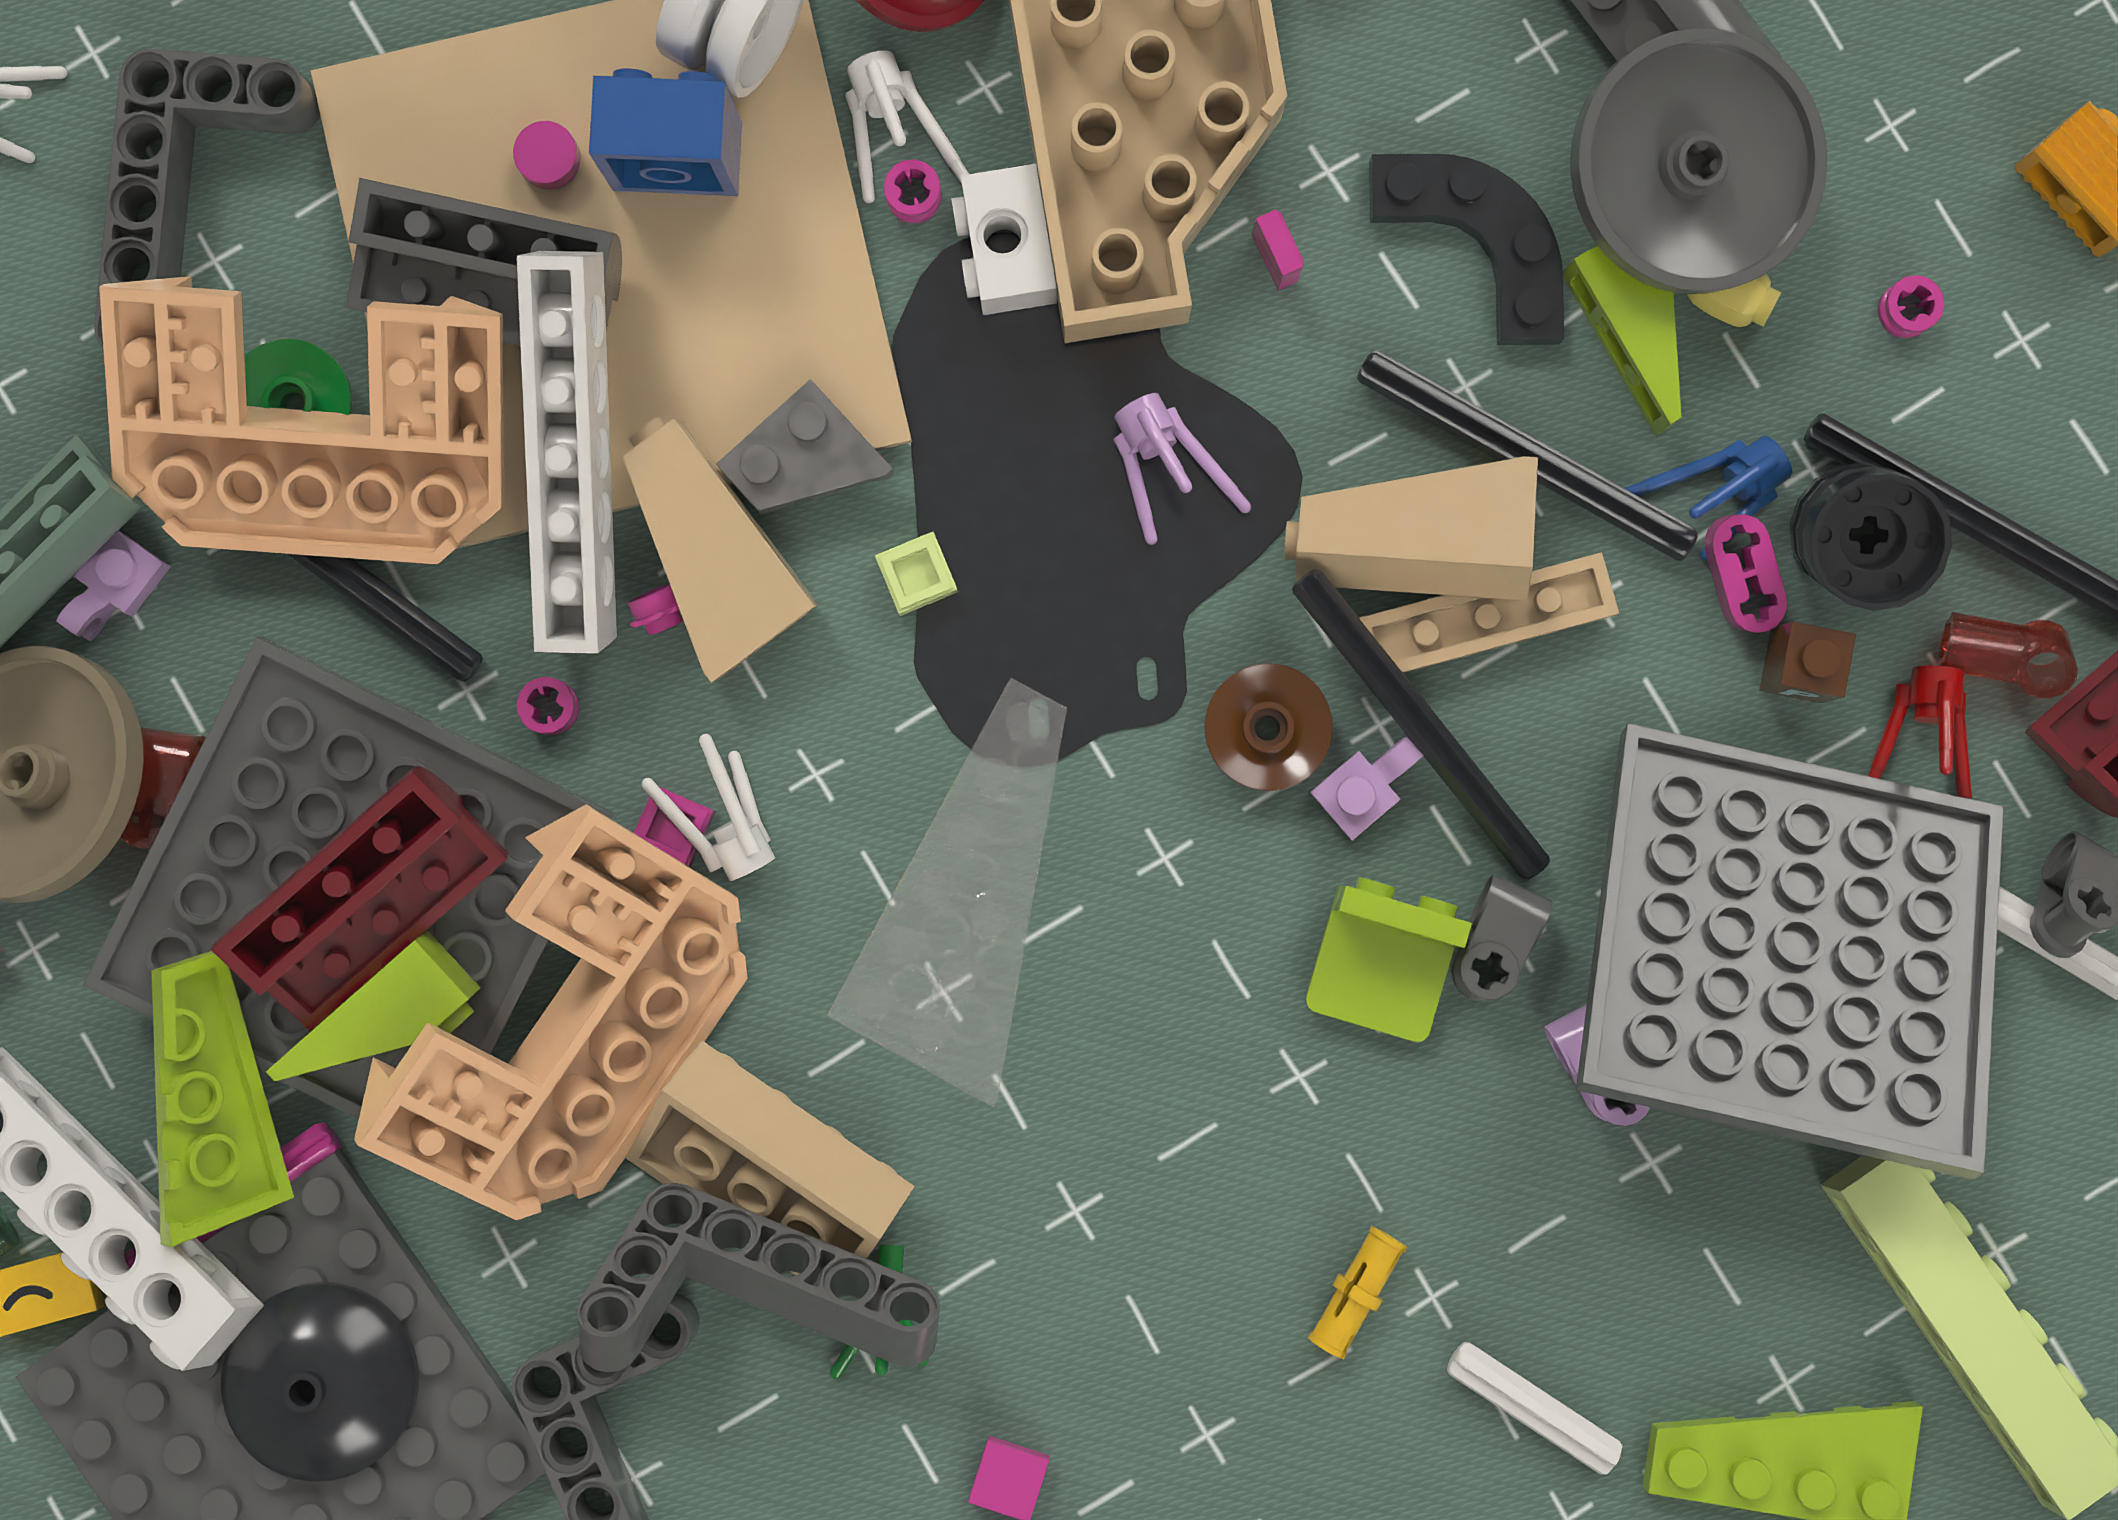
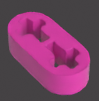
[1704,514,1787,633]

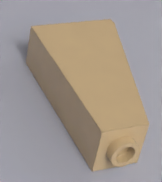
[622,417,819,683]
[1284,457,1538,600]

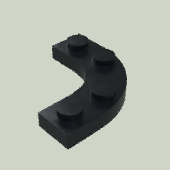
[1369,154,1564,345]

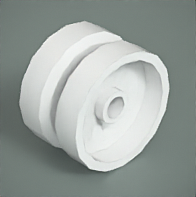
[656,0,804,98]

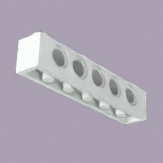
[517,251,617,653]
[0,1047,264,1371]

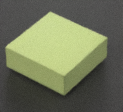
[875,532,958,616]

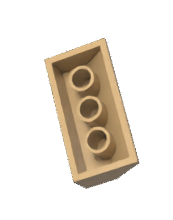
[625,1041,915,1276]

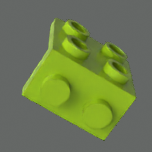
[1305,877,1472,1042]

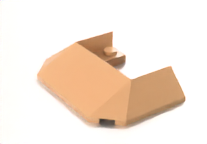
[99,276,504,564]
[354,804,748,1220]

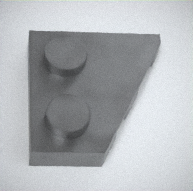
[716,379,894,515]

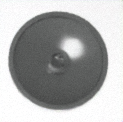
[1570,28,1827,294]

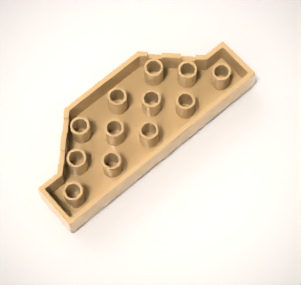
[1008,0,1287,343]

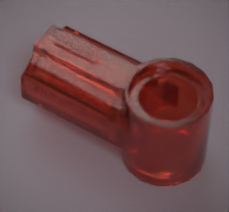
[1937,612,2078,699]

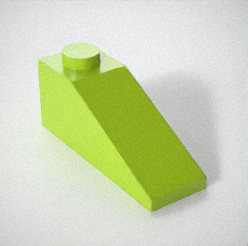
[1563,245,1682,436]
[266,931,481,1081]

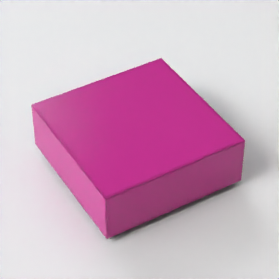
[1252,209,1304,291]
[634,786,716,868]
[968,1436,1050,1520]

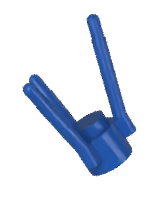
[1624,436,1793,561]

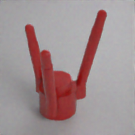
[1868,665,1972,799]

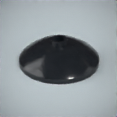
[221,1282,419,1482]

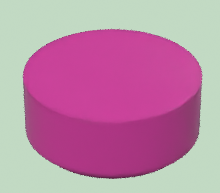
[513,121,581,189]

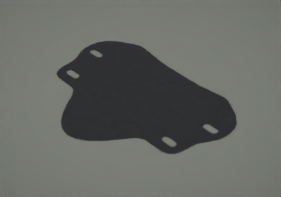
[892,232,1303,767]

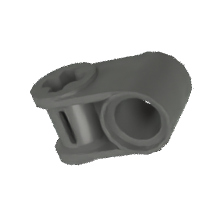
[2030,831,2118,958]
[1452,874,1553,1001]

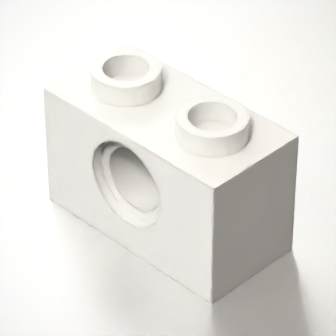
[951,164,1057,315]

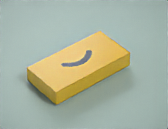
[0,1252,106,1337]

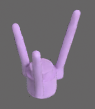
[1113,393,1251,545]

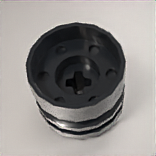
[1789,462,1952,611]

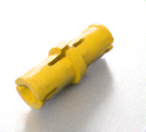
[1308,1225,1408,1360]

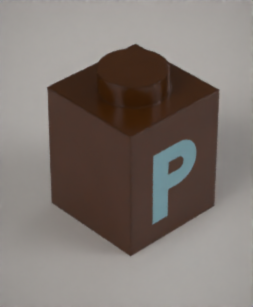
[1759,621,1856,703]

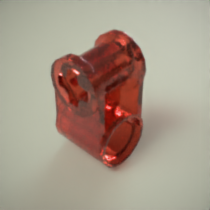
[121,727,206,849]

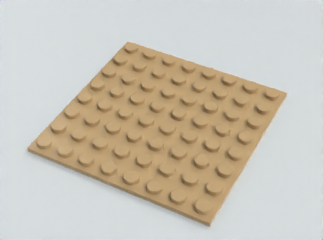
[310,0,912,549]

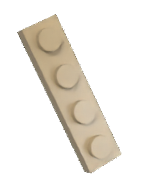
[1359,552,1619,673]

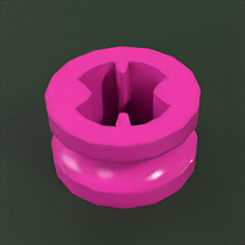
[884,159,942,223]
[1877,275,1945,338]
[517,677,580,736]

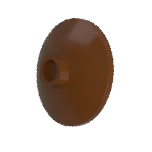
[1204,663,1333,791]

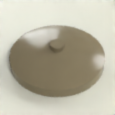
[0,646,143,903]

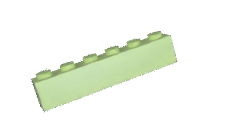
[1821,1155,2118,1520]

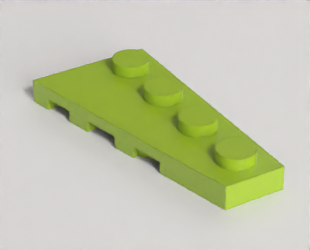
[151,951,294,1248]
[1642,1401,1923,1520]

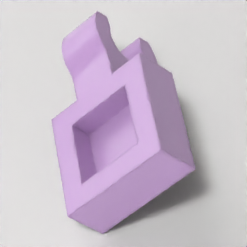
[56,530,171,641]
[1309,736,1424,841]

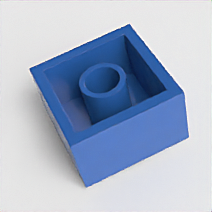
[589,68,742,196]

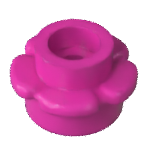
[627,583,683,635]

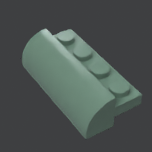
[0,434,144,648]

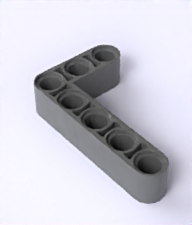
[94,49,320,348]
[577,1183,940,1372]
[511,1294,700,1520]

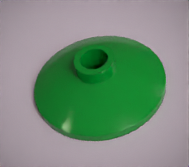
[244,339,352,415]

